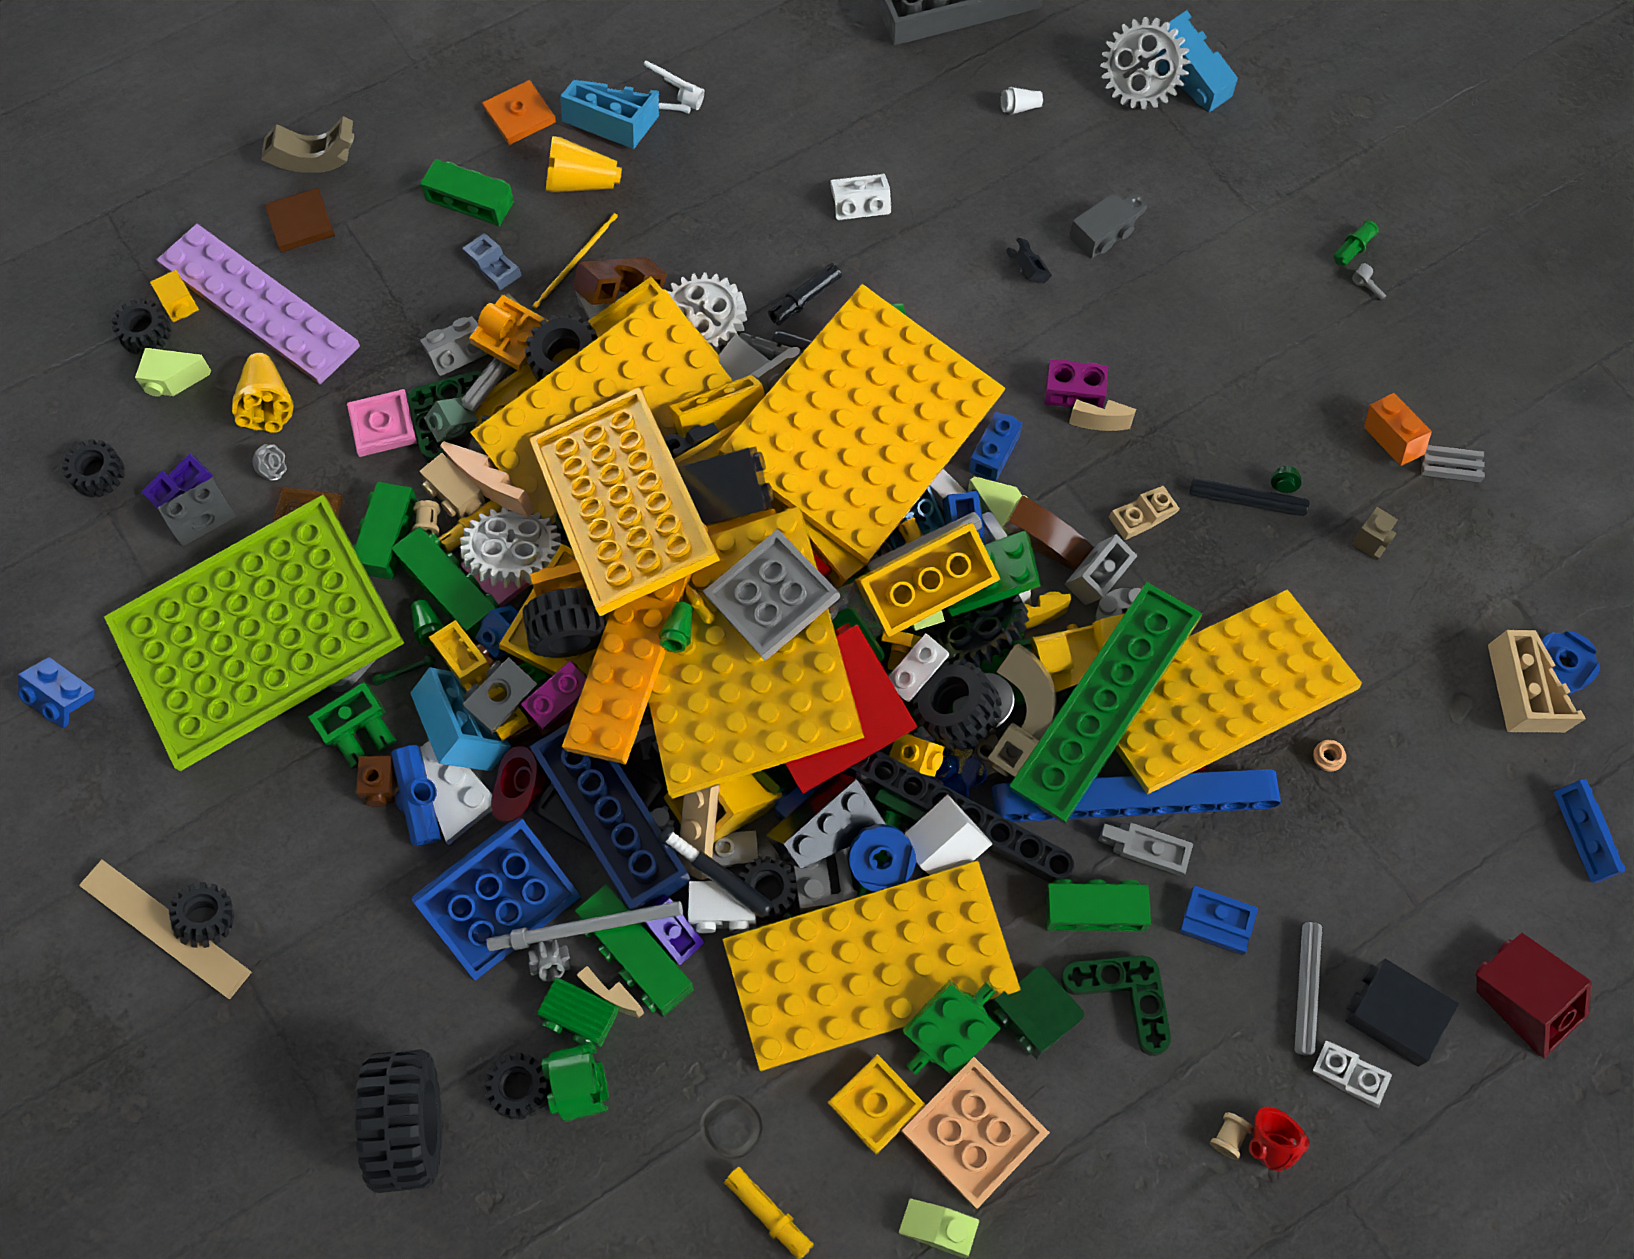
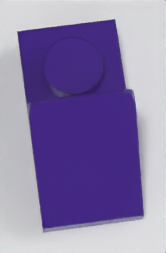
[644,894,704,965]

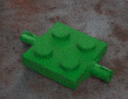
[903,980,1001,1077]

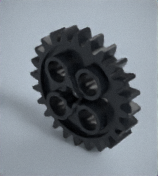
[930,594,1029,668]

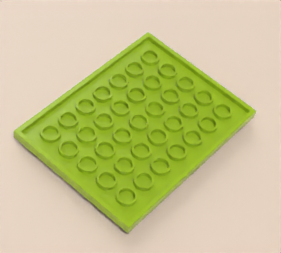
[104,495,404,771]

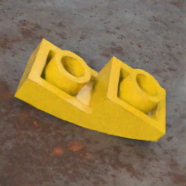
[1025,592,1071,629]

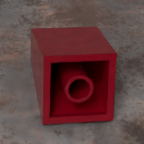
[1475,932,1592,1059]

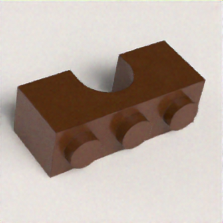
[572,257,667,305]

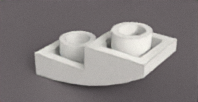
[1313,1040,1392,1108]

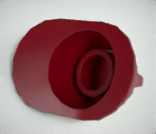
[491,746,546,822]

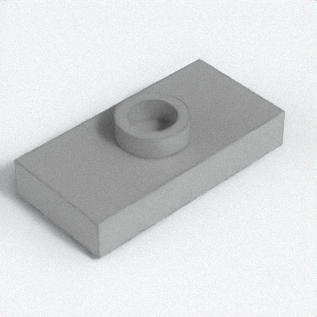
[712,830,758,868]

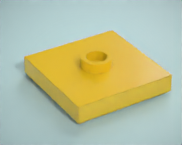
[828,1054,926,1155]

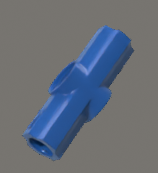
[391,745,441,847]

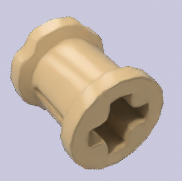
[412,500,441,537]
[1209,1112,1254,1160]

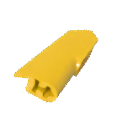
[1030,614,1124,693]

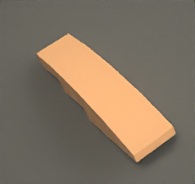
[440,441,535,518]

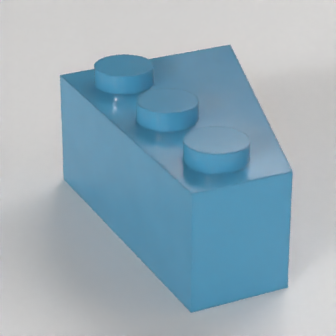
[1155,10,1238,112]
[560,80,659,149]
[410,667,511,771]

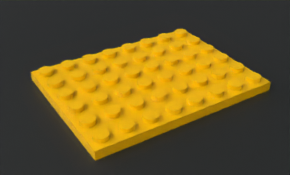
[718,284,1006,565]
[648,506,864,799]

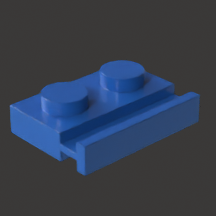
[1179,885,1258,955]

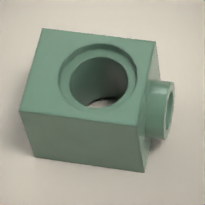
[424,397,479,442]

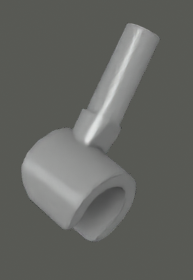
[1352,263,1386,301]

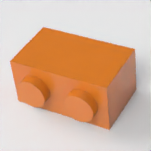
[1364,393,1432,466]

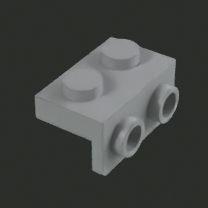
[420,316,488,376]

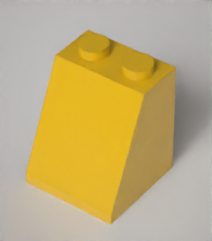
[663,774,782,842]

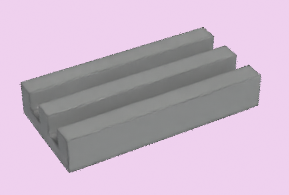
[1421,445,1485,482]

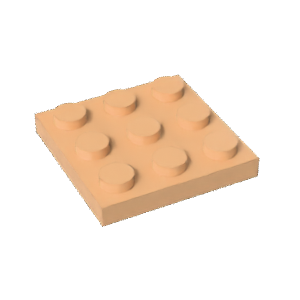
[901,1057,1049,1210]

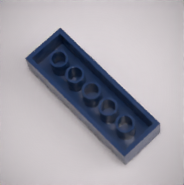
[529,722,691,911]

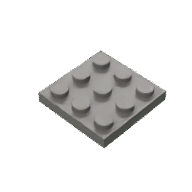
[703,529,841,661]

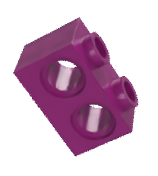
[1044,359,1108,408]
[521,661,587,729]

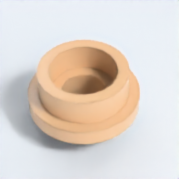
[1313,740,1346,772]

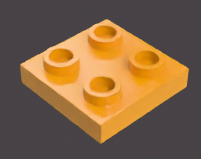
[469,294,548,371]

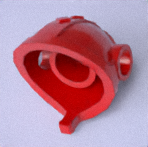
[1249,1106,1310,1172]

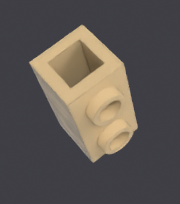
[419,453,486,519]

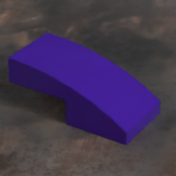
[142,453,214,509]

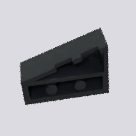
[766,773,886,869]

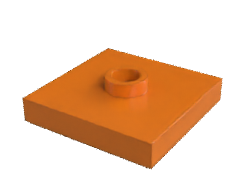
[482,80,556,145]

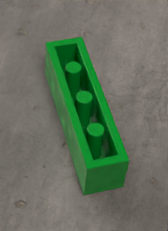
[391,526,500,642]
[575,885,694,1017]

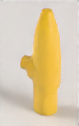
[685,585,715,624]

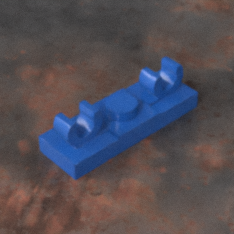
[1554,779,1625,883]

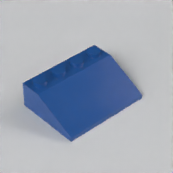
[411,817,581,981]

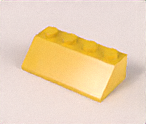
[855,522,1000,637]

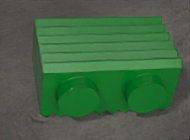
[537,977,619,1048]

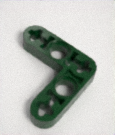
[407,371,483,463]
[1061,956,1171,1056]

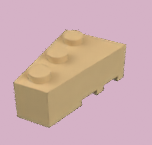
[1488,630,1586,733]

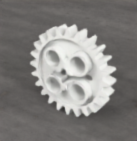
[1100,17,1190,110]
[667,272,747,354]
[460,507,561,588]

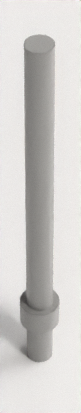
[487,901,683,951]

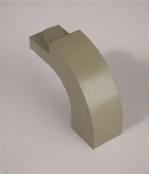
[261,116,354,172]
[997,644,1057,756]

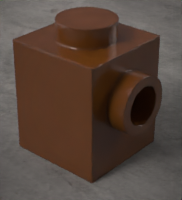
[356,756,397,807]

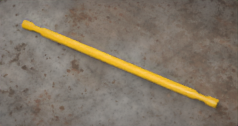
[532,213,618,309]

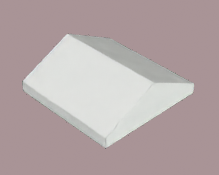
[904,794,992,875]

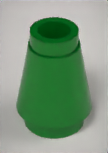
[410,600,444,646]
[658,601,693,652]

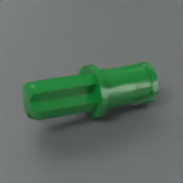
[1333,220,1379,266]

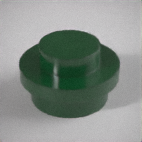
[1271,466,1302,493]

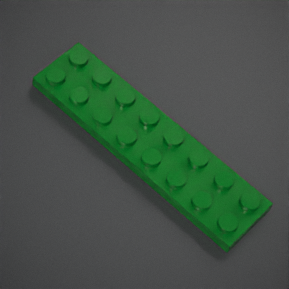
[1009,582,1202,824]

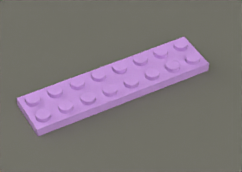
[156,224,360,385]

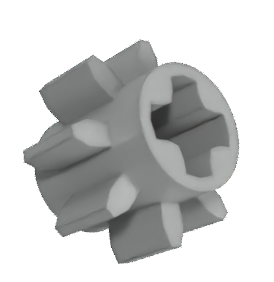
[528,939,570,981]

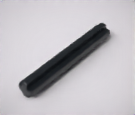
[1190,478,1310,516]

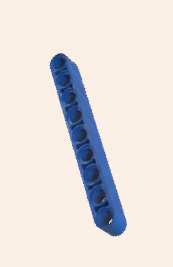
[992,769,1281,822]

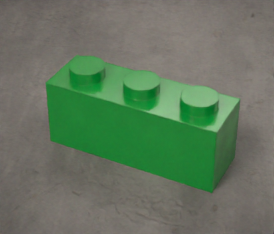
[420,159,514,227]
[352,482,418,580]
[1045,879,1151,932]

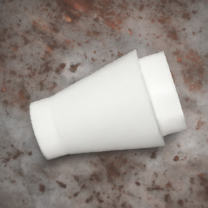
[1001,87,1043,115]

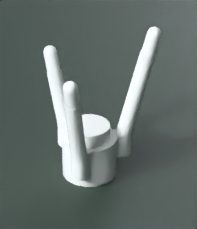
[644,61,704,114]

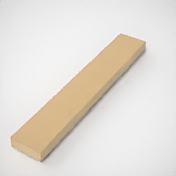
[79,860,252,999]

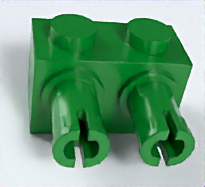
[308,682,397,769]

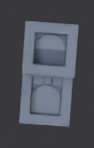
[462,233,522,291]

